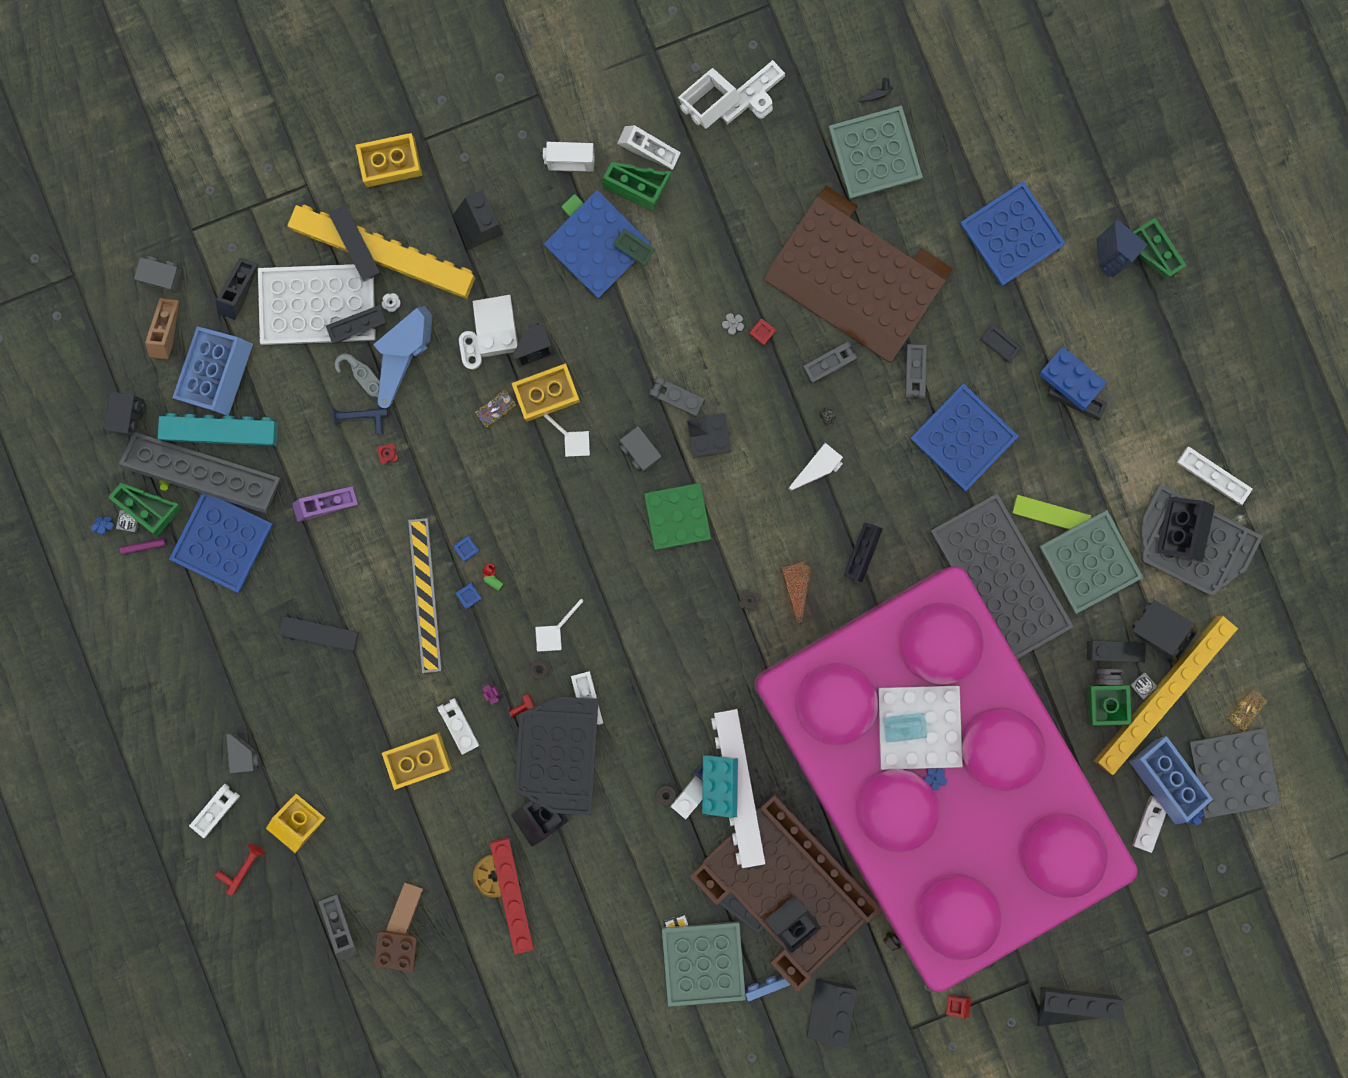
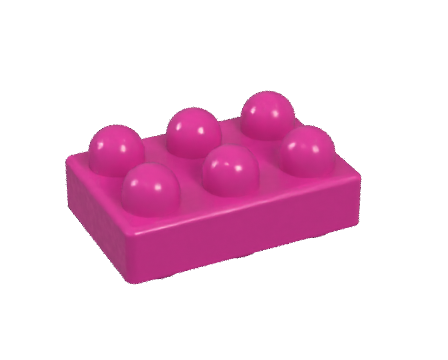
[754,566,1138,992]

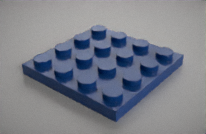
[960,181,1066,287]
[544,190,651,299]
[910,383,1019,491]
[169,493,274,593]

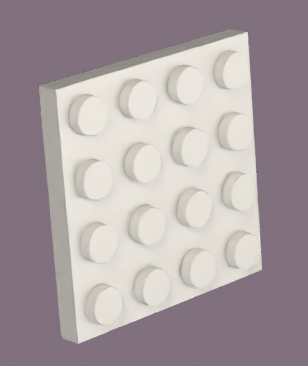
[878,686,962,770]

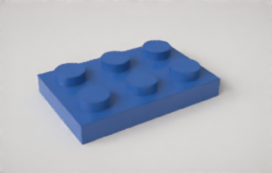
[1039,347,1107,411]

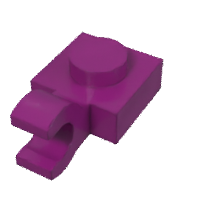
[482,684,501,705]

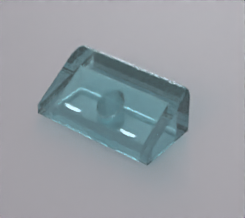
[883,713,927,743]

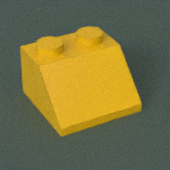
[266,794,325,853]

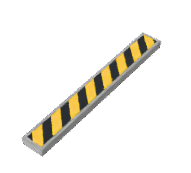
[408,518,442,673]

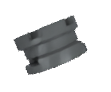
[1096,669,1124,685]

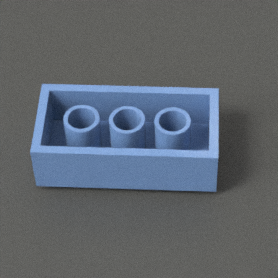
[1129,736,1213,824]

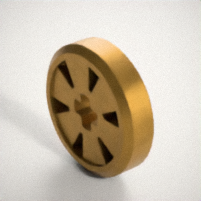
[473,854,501,898]

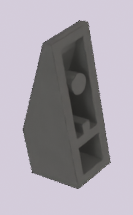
[319,895,358,961]

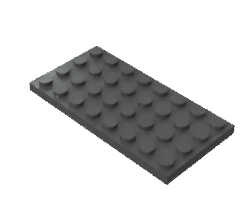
[930,493,1074,659]

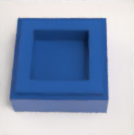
[453,535,480,562]
[455,583,482,609]

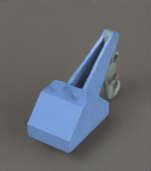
[335,306,432,408]

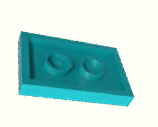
[702,755,738,818]

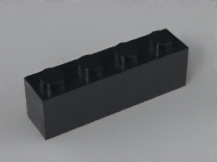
[1037,987,1124,1027]

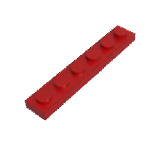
[489,837,533,955]

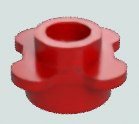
[377,443,398,464]

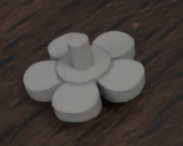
[722,313,744,335]

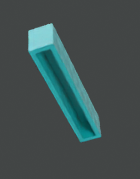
[158,413,278,446]

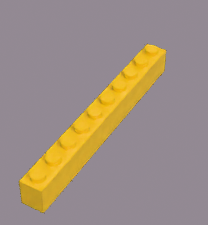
[288,205,475,299]
[1093,616,1238,775]

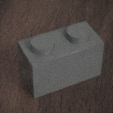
[134,256,182,293]
[619,426,662,472]

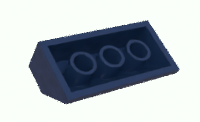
[1097,219,1147,277]

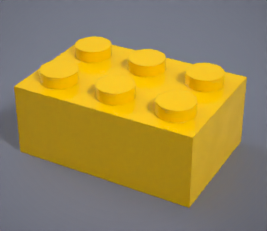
[356,133,423,187]
[512,363,580,422]
[382,732,452,790]

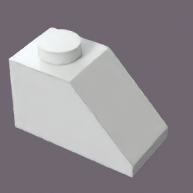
[671,776,703,819]

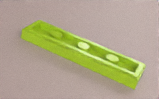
[1011,495,1091,530]

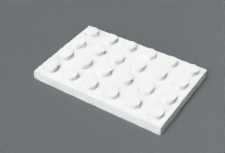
[258,264,376,345]

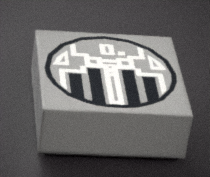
[116,510,139,533]
[1129,672,1157,700]

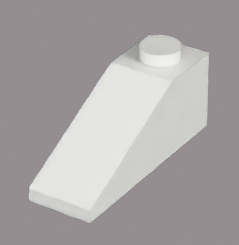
[617,125,681,170]
[788,443,843,491]

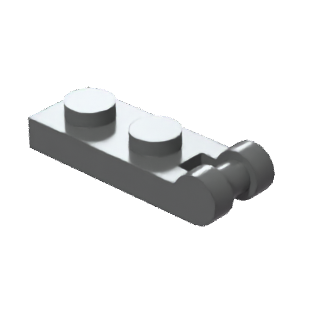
[803,341,859,383]
[905,344,927,399]
[648,377,704,417]

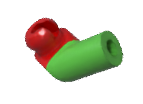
[483,563,504,591]

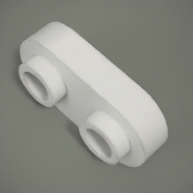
[459,331,482,370]

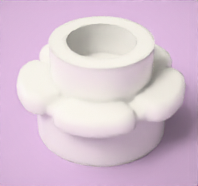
[382,293,401,312]

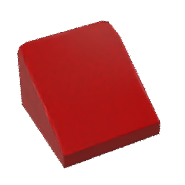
[946,995,971,1019]

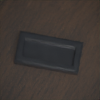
[980,324,1022,363]

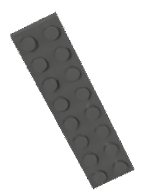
[119,432,280,513]

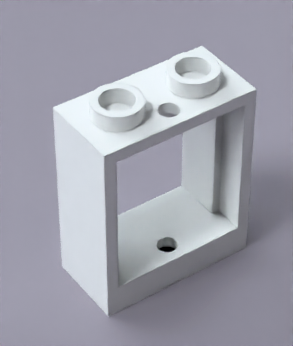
[678,68,740,129]
[543,142,595,172]

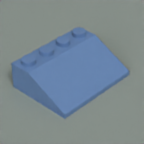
[172,326,253,416]

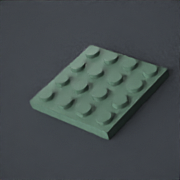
[828,105,923,200]
[1038,510,1143,614]
[662,921,746,1007]

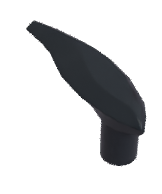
[858,78,893,102]

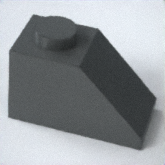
[226,733,260,773]

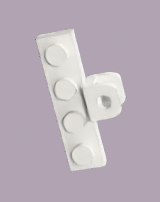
[721,60,785,125]

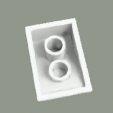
[473,295,518,357]

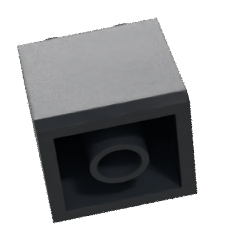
[453,190,503,250]
[1132,599,1197,664]

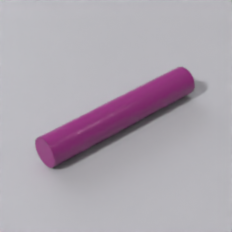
[120,538,166,555]

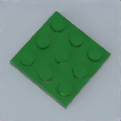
[644,483,711,550]

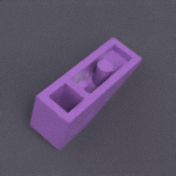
[292,486,358,522]

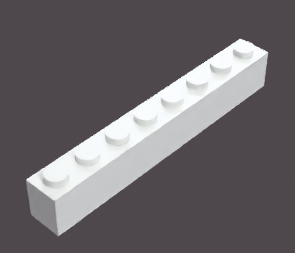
[711,709,765,868]

